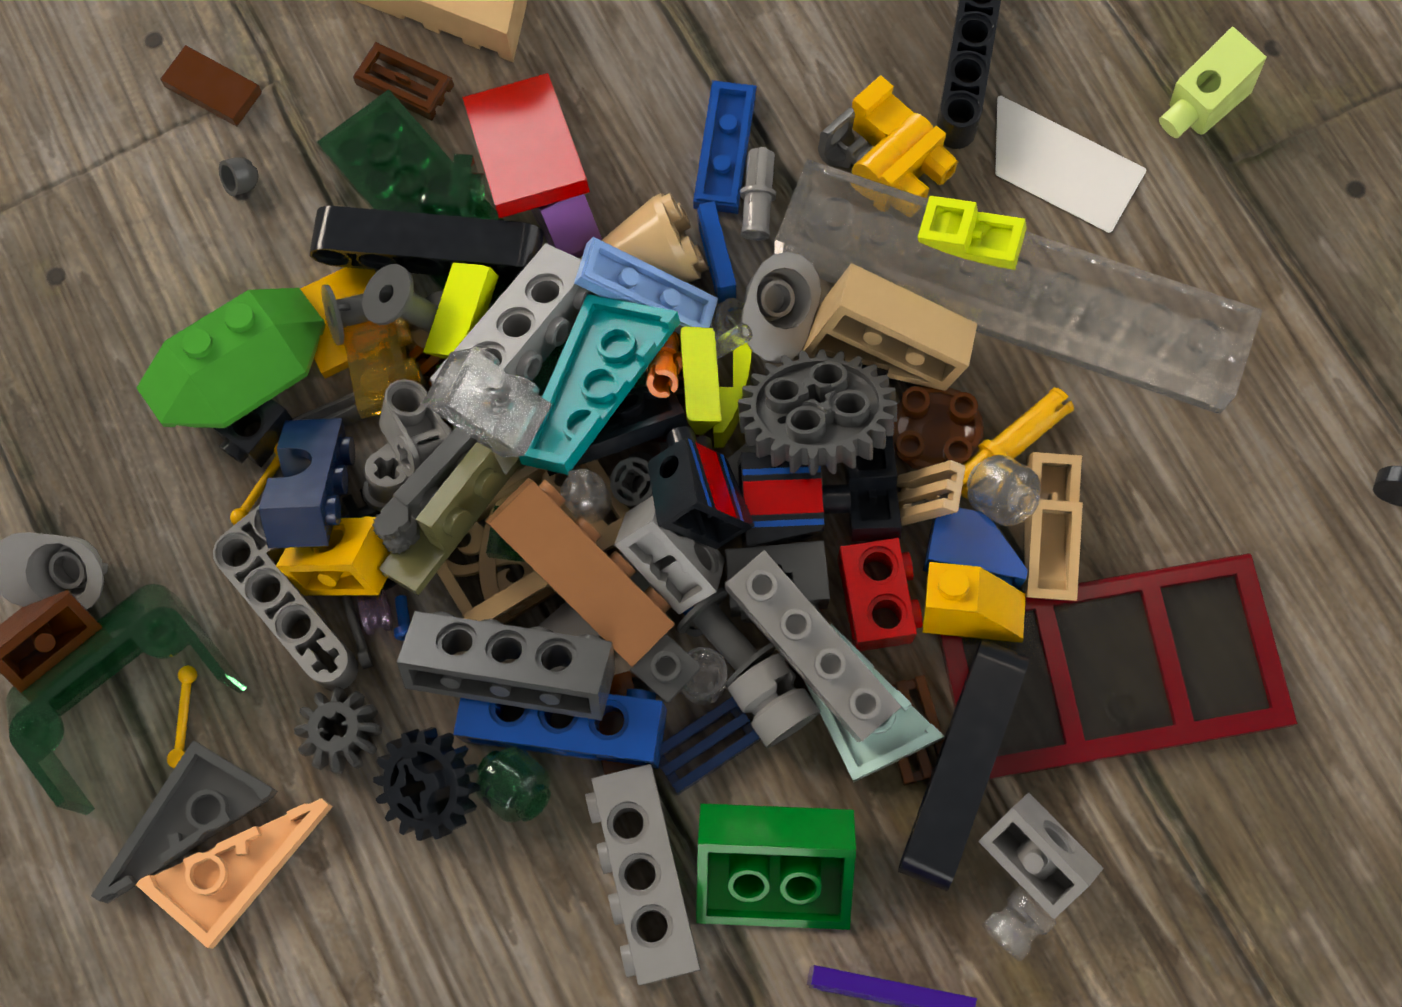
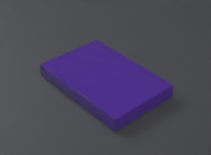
[807,965,977,1007]

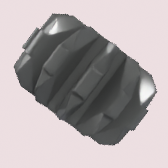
[294,687,382,774]

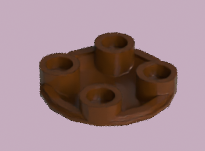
[893,386,984,470]

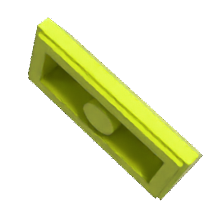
[423,262,499,359]
[680,327,722,435]

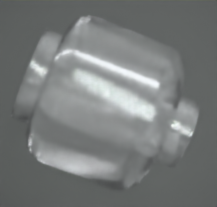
[967,454,1041,526]

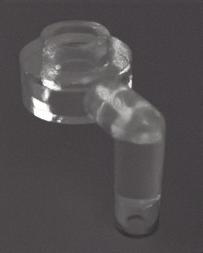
[710,298,753,360]

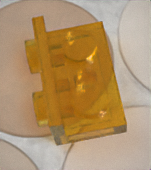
[343,318,422,419]

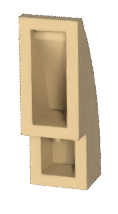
[1024,452,1083,601]

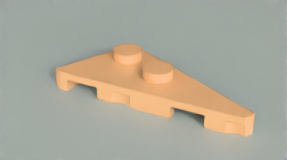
[136,798,333,949]

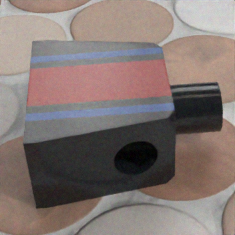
[648,426,754,549]
[737,452,851,548]

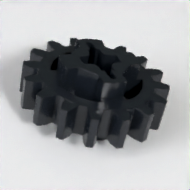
[373,727,481,841]

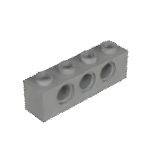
[430,243,599,430]
[725,550,901,742]
[585,764,701,986]

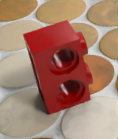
[837,538,923,651]

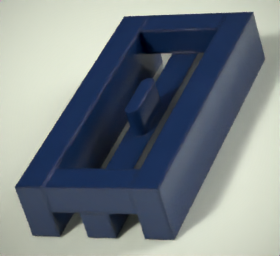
[659,697,760,795]

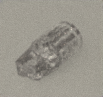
[560,469,612,523]

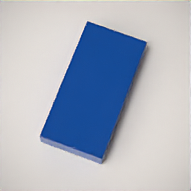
[697,201,736,306]

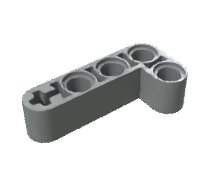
[213,505,358,691]

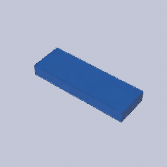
[693,80,757,214]

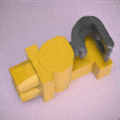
[818,75,958,213]

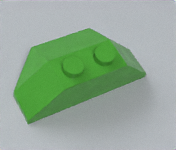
[137,288,326,428]

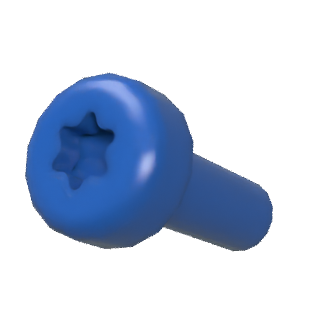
[393,595,410,641]

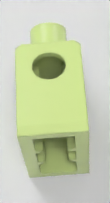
[1159,26,1267,138]

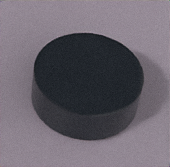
[1373,466,1402,506]

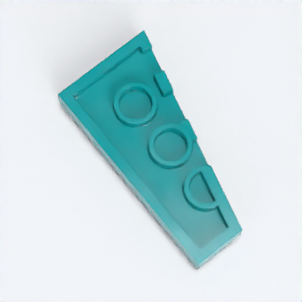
[518,294,680,475]

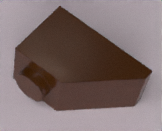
[0,590,102,693]

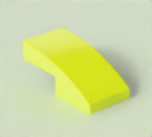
[917,196,1027,270]
[713,342,752,448]

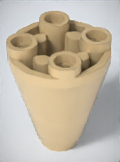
[581,193,709,282]

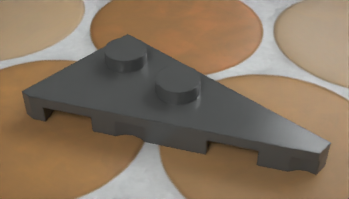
[91,740,278,903]

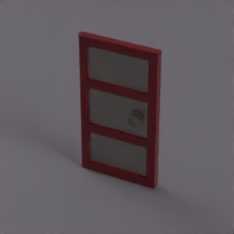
[938,553,1297,780]

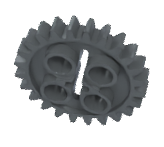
[738,349,897,475]

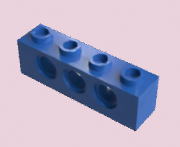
[453,689,667,769]

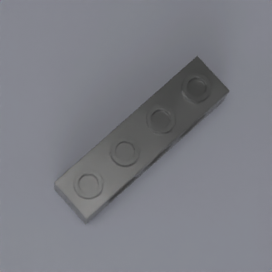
[397,611,616,721]

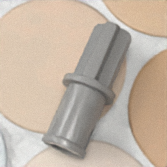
[740,147,776,241]

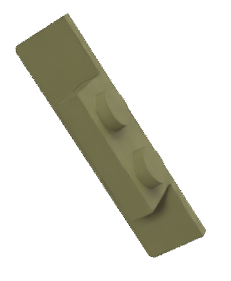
[380,420,526,596]

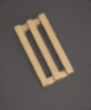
[897,460,965,526]

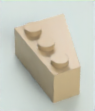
[802,263,977,391]

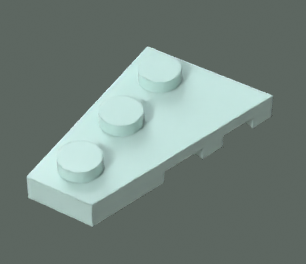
[804,624,944,782]

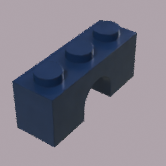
[258,418,355,548]

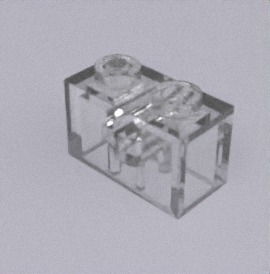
[422,347,552,457]

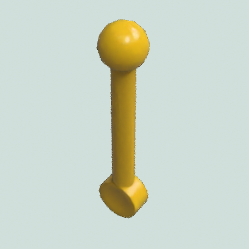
[230,443,280,525]
[167,665,198,768]

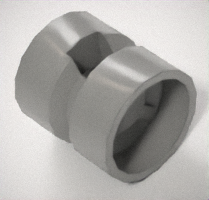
[728,653,820,748]

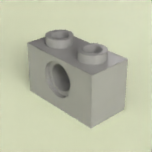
[978,792,1103,919]

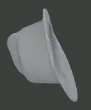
[741,252,821,363]
[0,532,108,609]

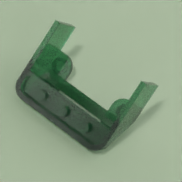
[6,584,248,815]

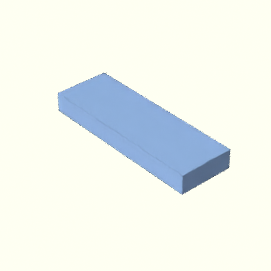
[574,237,718,334]

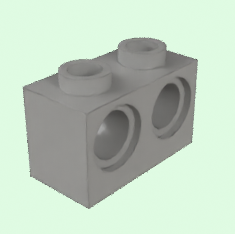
[614,496,725,614]

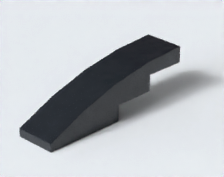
[844,360,902,541]

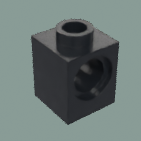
[213,399,293,468]

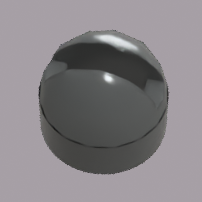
[219,157,259,196]

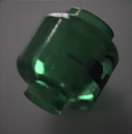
[476,746,551,823]

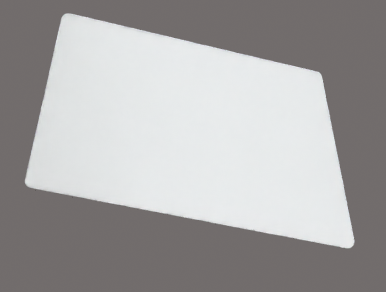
[995,96,1146,233]

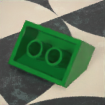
[696,803,856,930]

